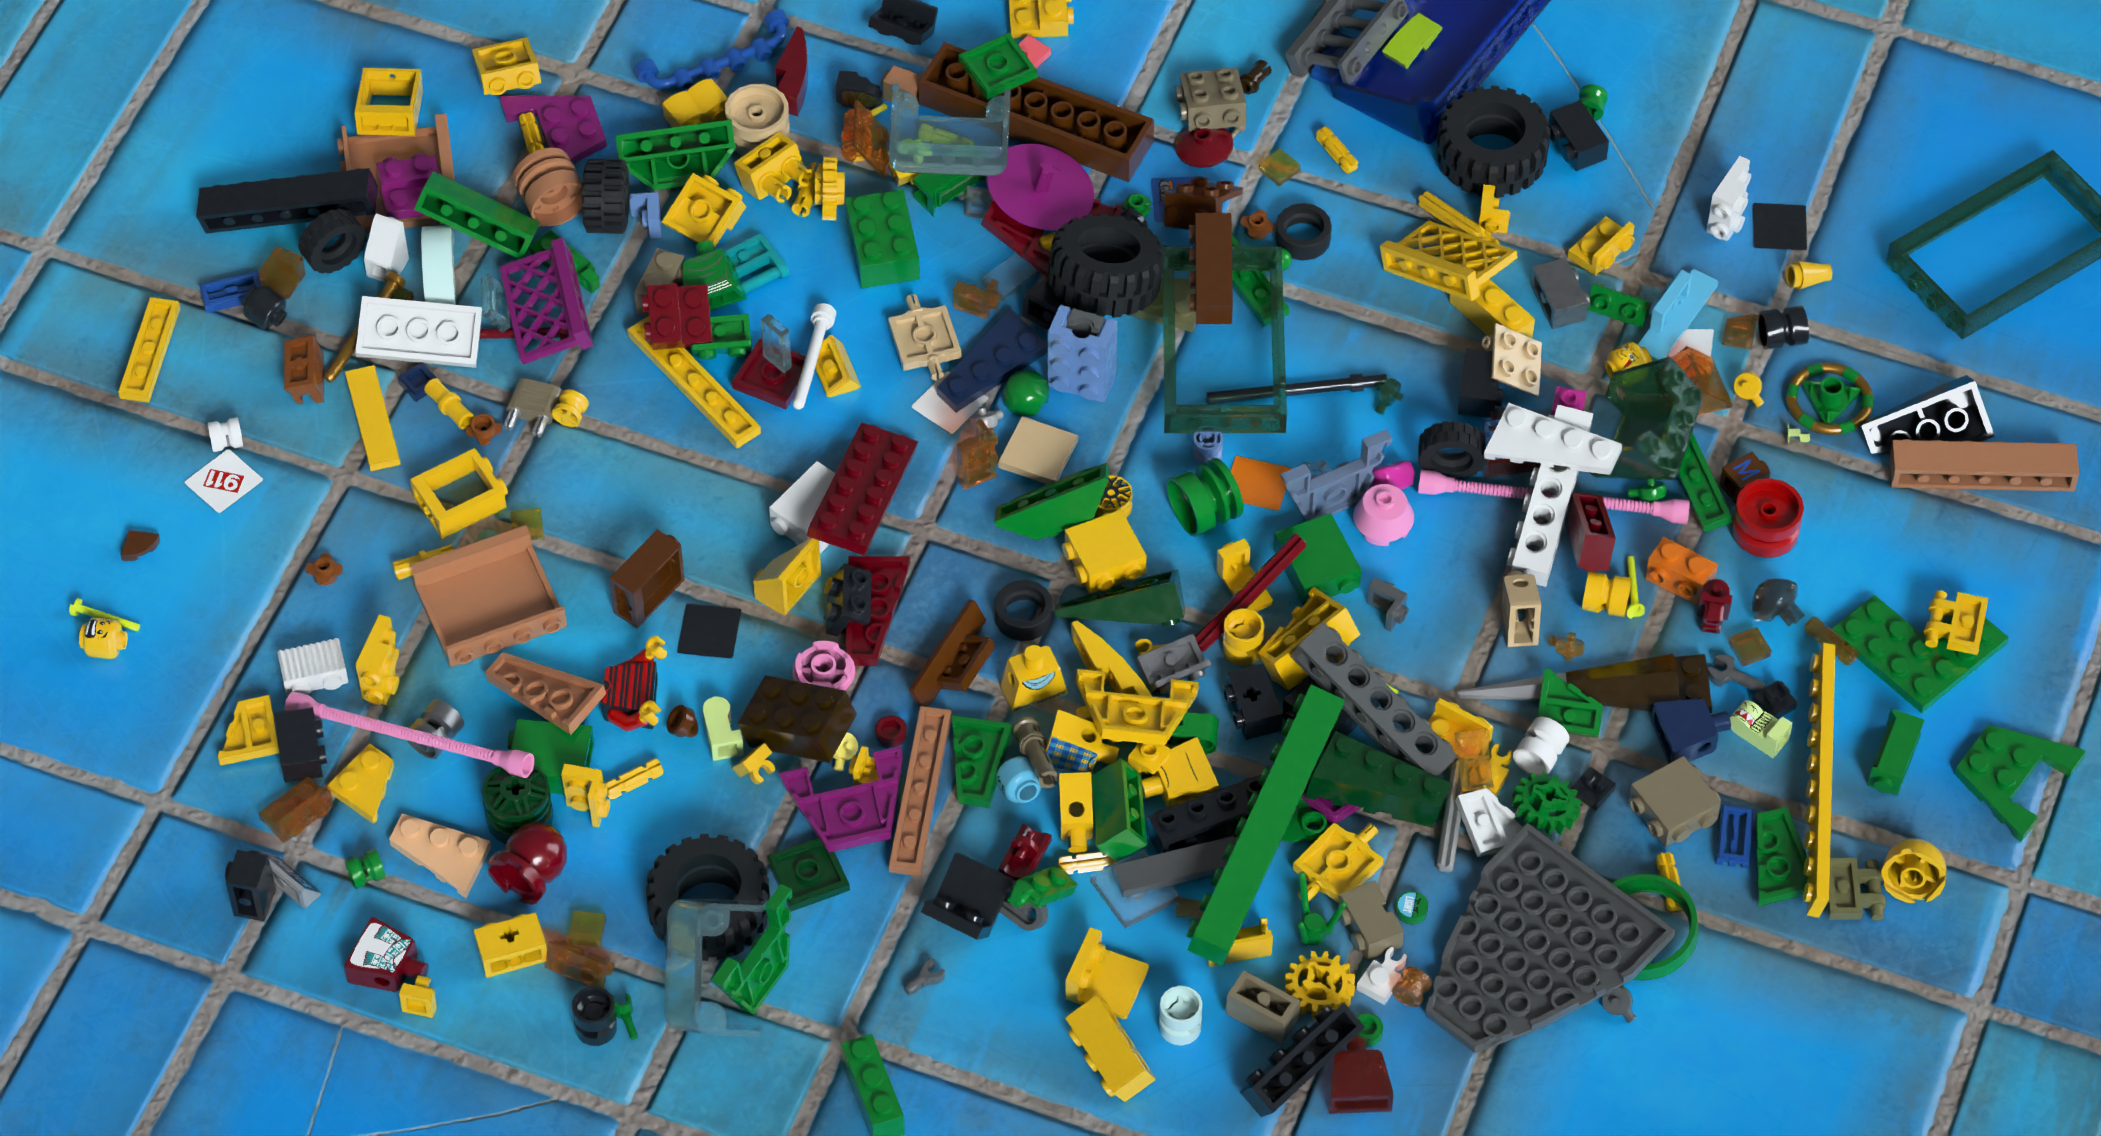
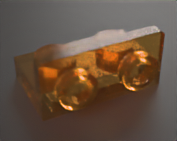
[956,419,999,490]
[259,776,334,843]

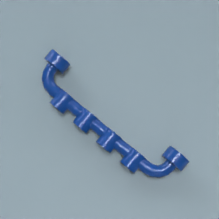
[633,9,789,92]

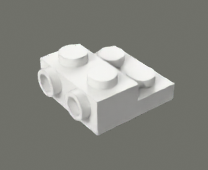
[1706,156,1751,241]

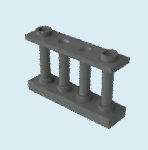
[1285,0,1409,86]

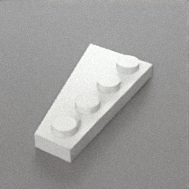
[1484,403,1622,475]

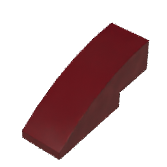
[775,26,808,117]

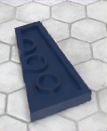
[937,309,1048,413]

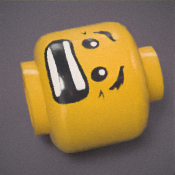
[79,618,128,659]

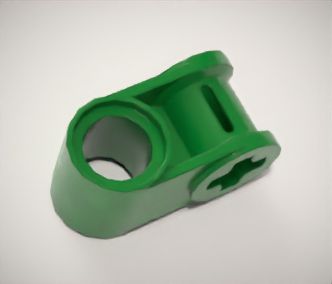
[1165,712,1219,755]

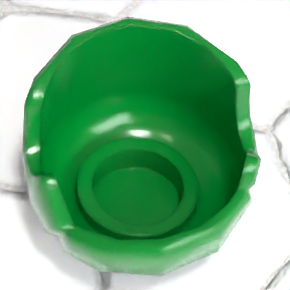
[1003,370,1050,416]

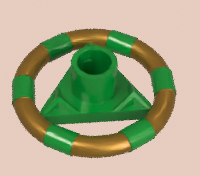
[1785,362,1874,435]

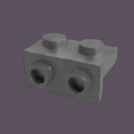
[1135,634,1212,694]

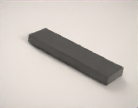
[1112,836,1237,897]

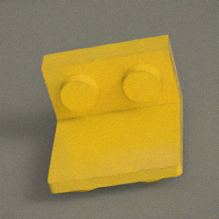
[1066,927,1149,1020]

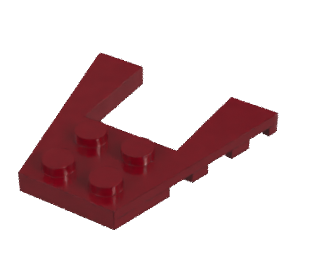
[981,199,1123,278]

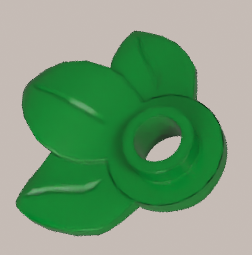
[1282,798,1330,843]

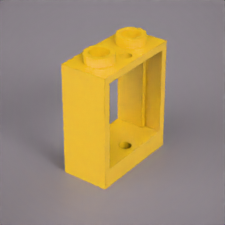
[355,68,423,136]
[410,448,508,539]

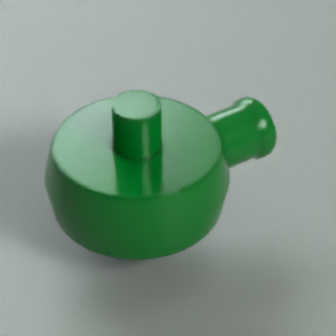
[1628,476,1667,504]

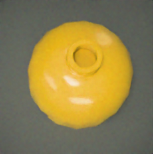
[1881,838,1946,903]

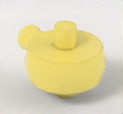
[833,732,858,771]

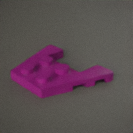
[499,96,607,163]
[780,746,903,853]

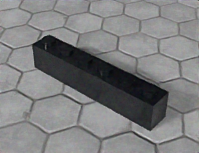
[196,168,378,234]

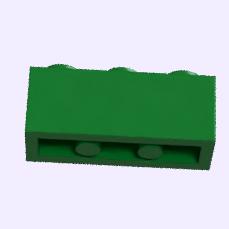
[1091,758,1147,862]
[841,1034,905,1136]

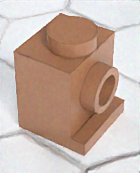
[881,65,924,112]

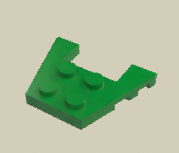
[1954,724,2086,842]
[712,884,792,1015]

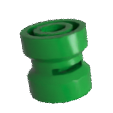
[344,848,386,889]

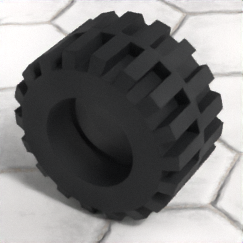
[582,159,630,234]

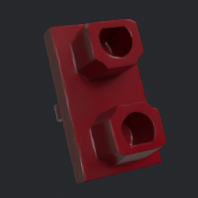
[1697,579,1733,634]
[998,824,1052,881]

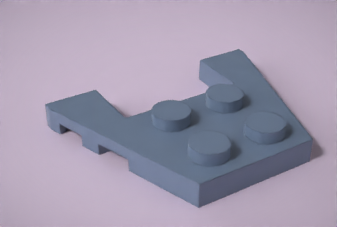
[1280,429,1392,521]

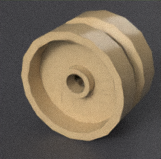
[725,84,790,156]

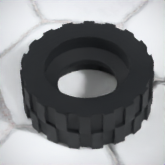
[298,209,367,274]
[1418,421,1486,480]

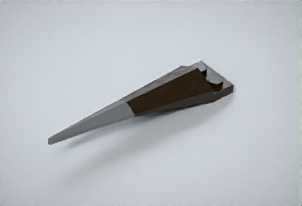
[1457,654,1712,713]

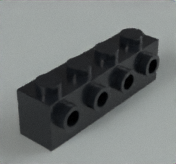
[1147,774,1263,854]
[1240,1002,1365,1117]

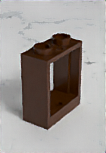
[609,529,685,629]

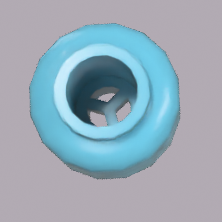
[996,756,1042,804]

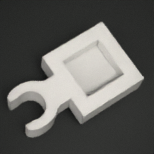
[1356,947,1407,1005]

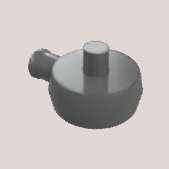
[1602,986,1637,1023]

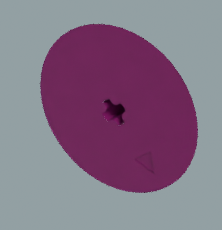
[987,144,1094,230]

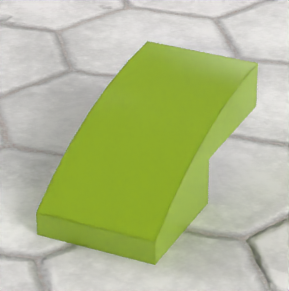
[1382,13,1443,69]

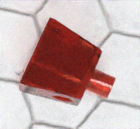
[1329,1036,1394,1114]

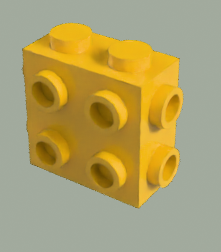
[1062,510,1147,593]

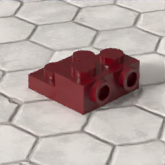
[642,283,712,350]

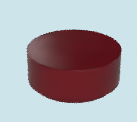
[875,715,907,748]

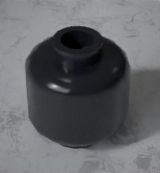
[241,285,288,329]

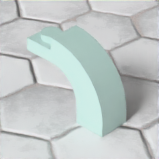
[421,225,457,305]

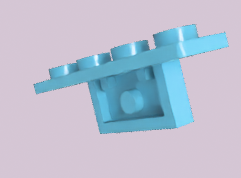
[1638,269,1718,364]

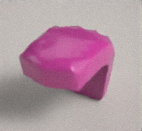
[1370,460,1415,490]

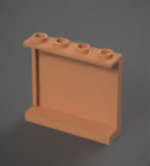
[337,113,455,233]
[410,525,567,667]

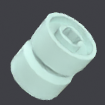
[1159,986,1203,1046]

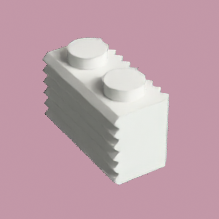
[277,638,349,696]

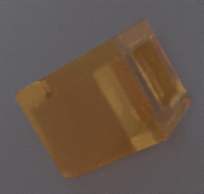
[259,246,306,299]

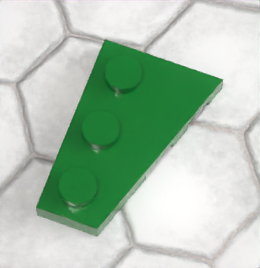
[951,715,1013,808]

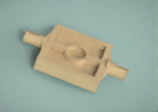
[888,294,961,380]

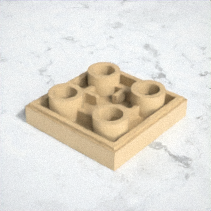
[998,416,1078,484]

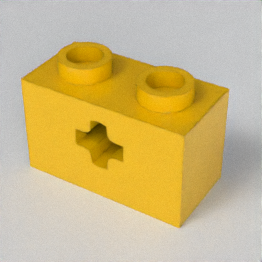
[473,912,549,978]

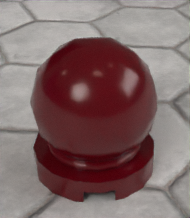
[488,822,567,905]

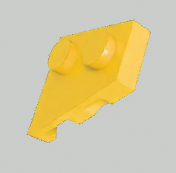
[218,695,280,766]
[327,743,394,824]

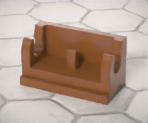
[284,335,324,404]

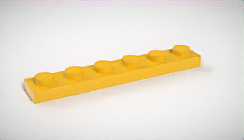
[627,316,761,449]

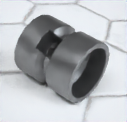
[407,699,464,759]

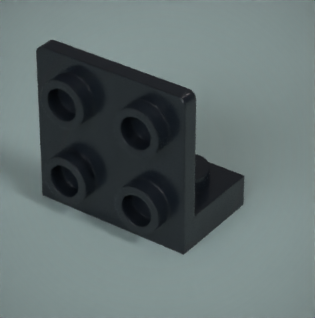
[921,852,1013,940]

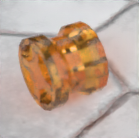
[1391,967,1432,1008]

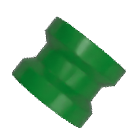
[1578,84,1608,121]

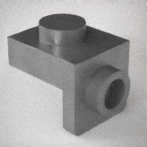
[1367,578,1409,632]

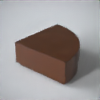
[121,530,160,561]

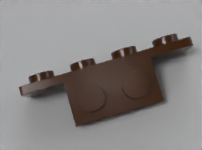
[909,600,996,708]

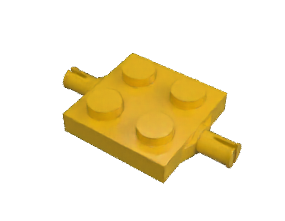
[1293,822,1384,903]

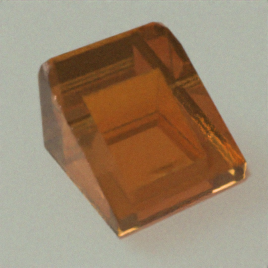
[1722,314,1758,350]

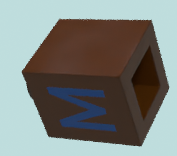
[1719,452,1770,504]

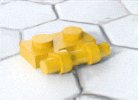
[1924,590,1989,655]

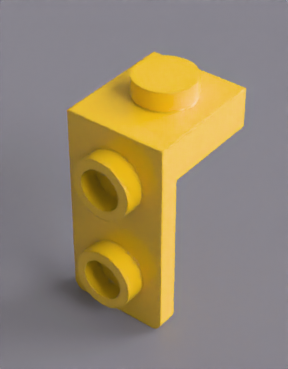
[1216,538,1273,612]

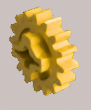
[815,156,845,221]
[1285,951,1355,1019]

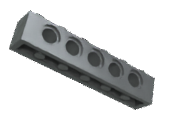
[1290,622,1458,777]

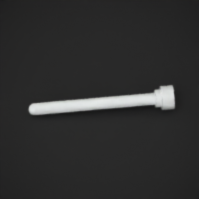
[792,303,836,410]

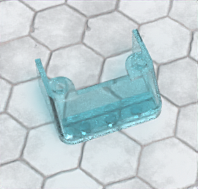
[664,898,767,1037]

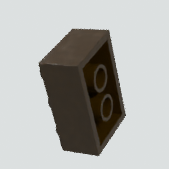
[737,675,857,763]

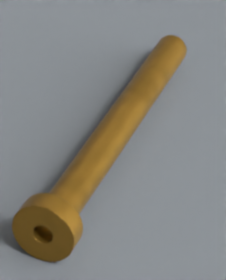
[324,271,406,383]

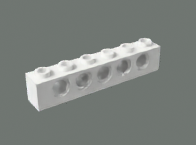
[1507,405,1593,587]

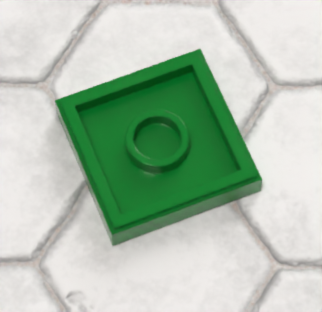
[958,32,1038,100]

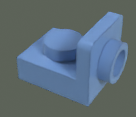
[629,192,662,239]

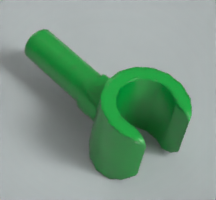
[613,993,638,1040]

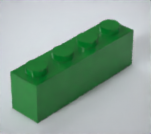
[414,171,540,259]

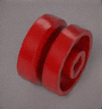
[1732,478,1804,558]

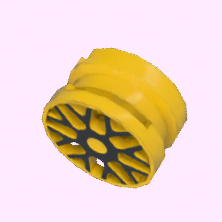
[1094,475,1133,519]

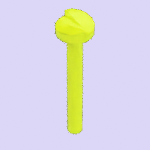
[1626,556,1645,619]
[69,598,140,632]

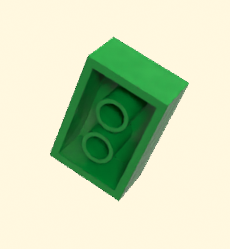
[845,189,920,289]

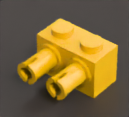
[734,131,815,203]

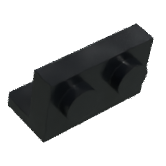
[868,0,938,45]
[823,564,872,636]

